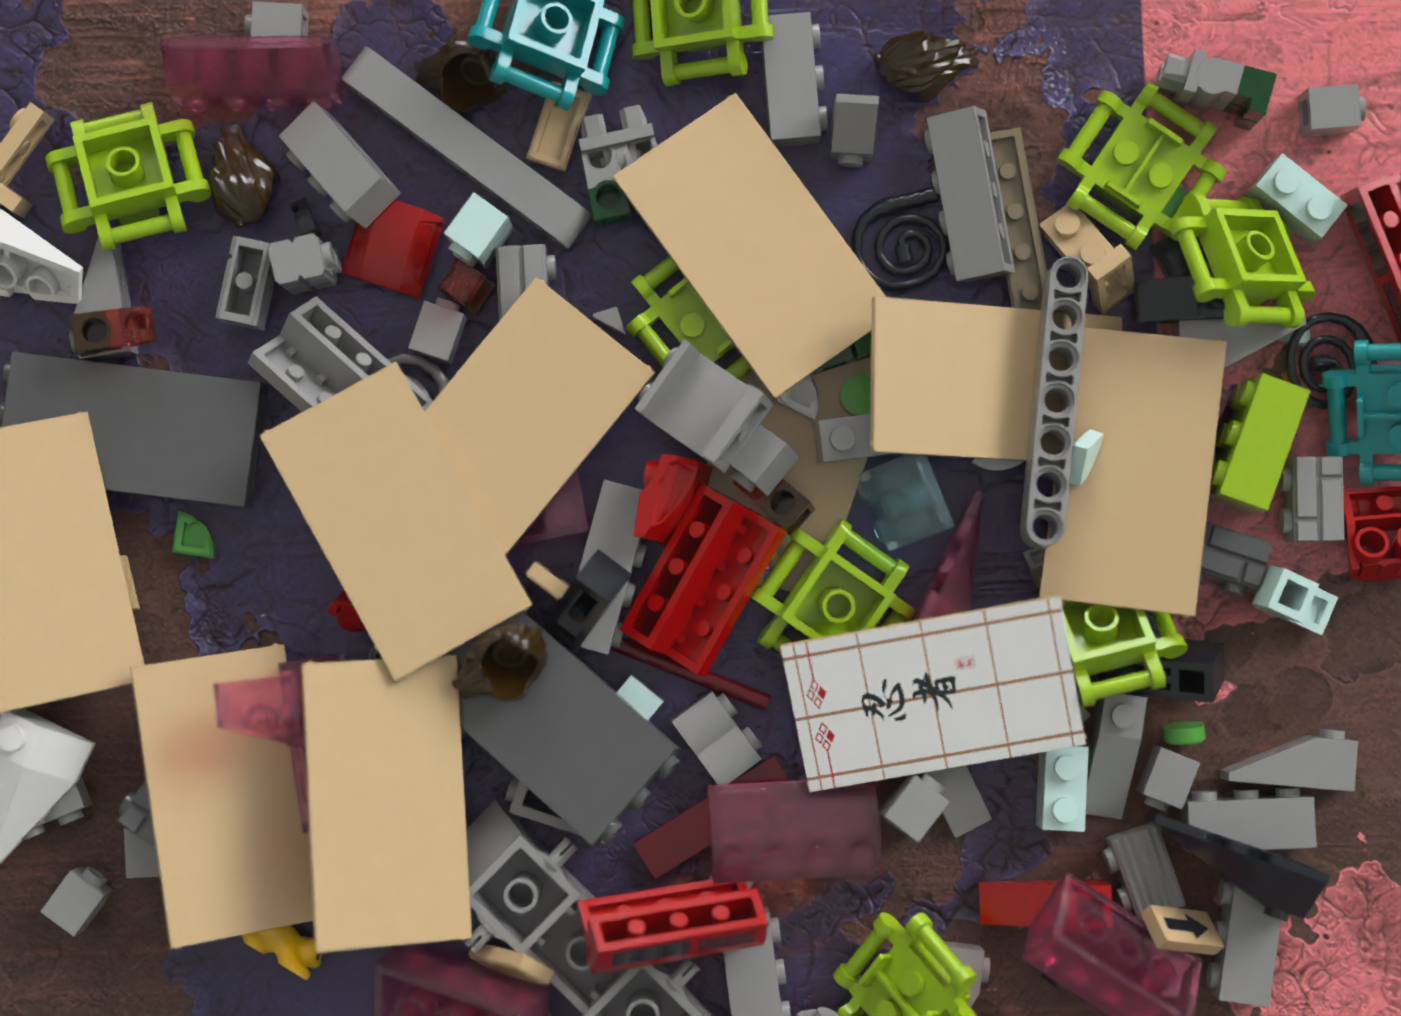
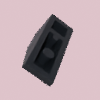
[1089,639,1224,703]

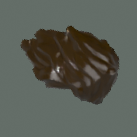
[874,31,979,103]
[414,41,515,114]
[209,124,280,228]
[452,623,548,702]

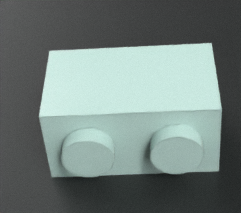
[1245,153,1348,245]
[444,192,515,269]
[1036,745,1089,832]

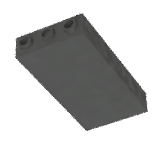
[0,352,268,508]
[442,611,681,845]

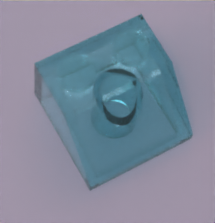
[858,454,955,552]

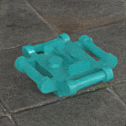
[467,0,626,111]
[1322,340,1401,485]

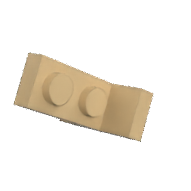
[0,102,55,218]
[1039,205,1135,315]

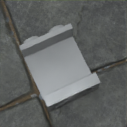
[635,339,774,473]

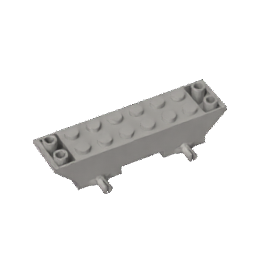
[464,799,715,1016]

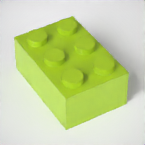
[1209,373,1311,513]

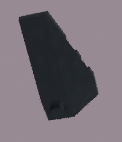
[1146,811,1331,922]

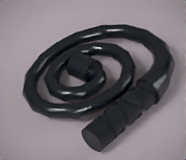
[852,186,949,290]
[1285,312,1377,410]

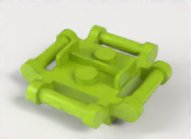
[631,0,774,87]
[1056,81,1227,250]
[45,102,212,252]
[1169,194,1316,328]
[626,256,752,380]
[750,518,917,653]
[1038,578,1188,708]
[833,912,978,1016]

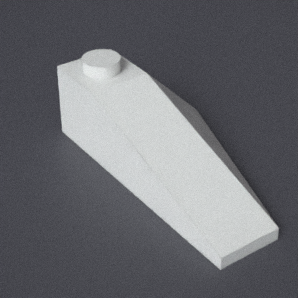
[0,208,83,304]
[0,708,96,864]

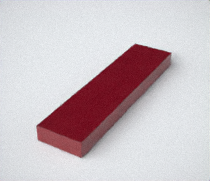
[633,755,796,879]

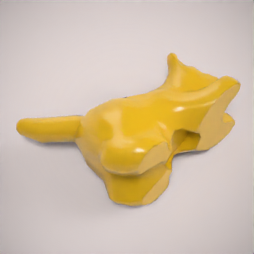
[241,925,323,981]

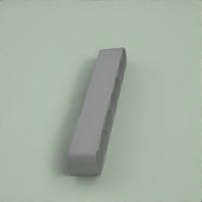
[340,46,593,250]
[1020,256,1089,550]

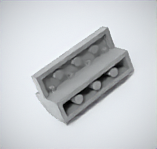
[248,296,434,412]

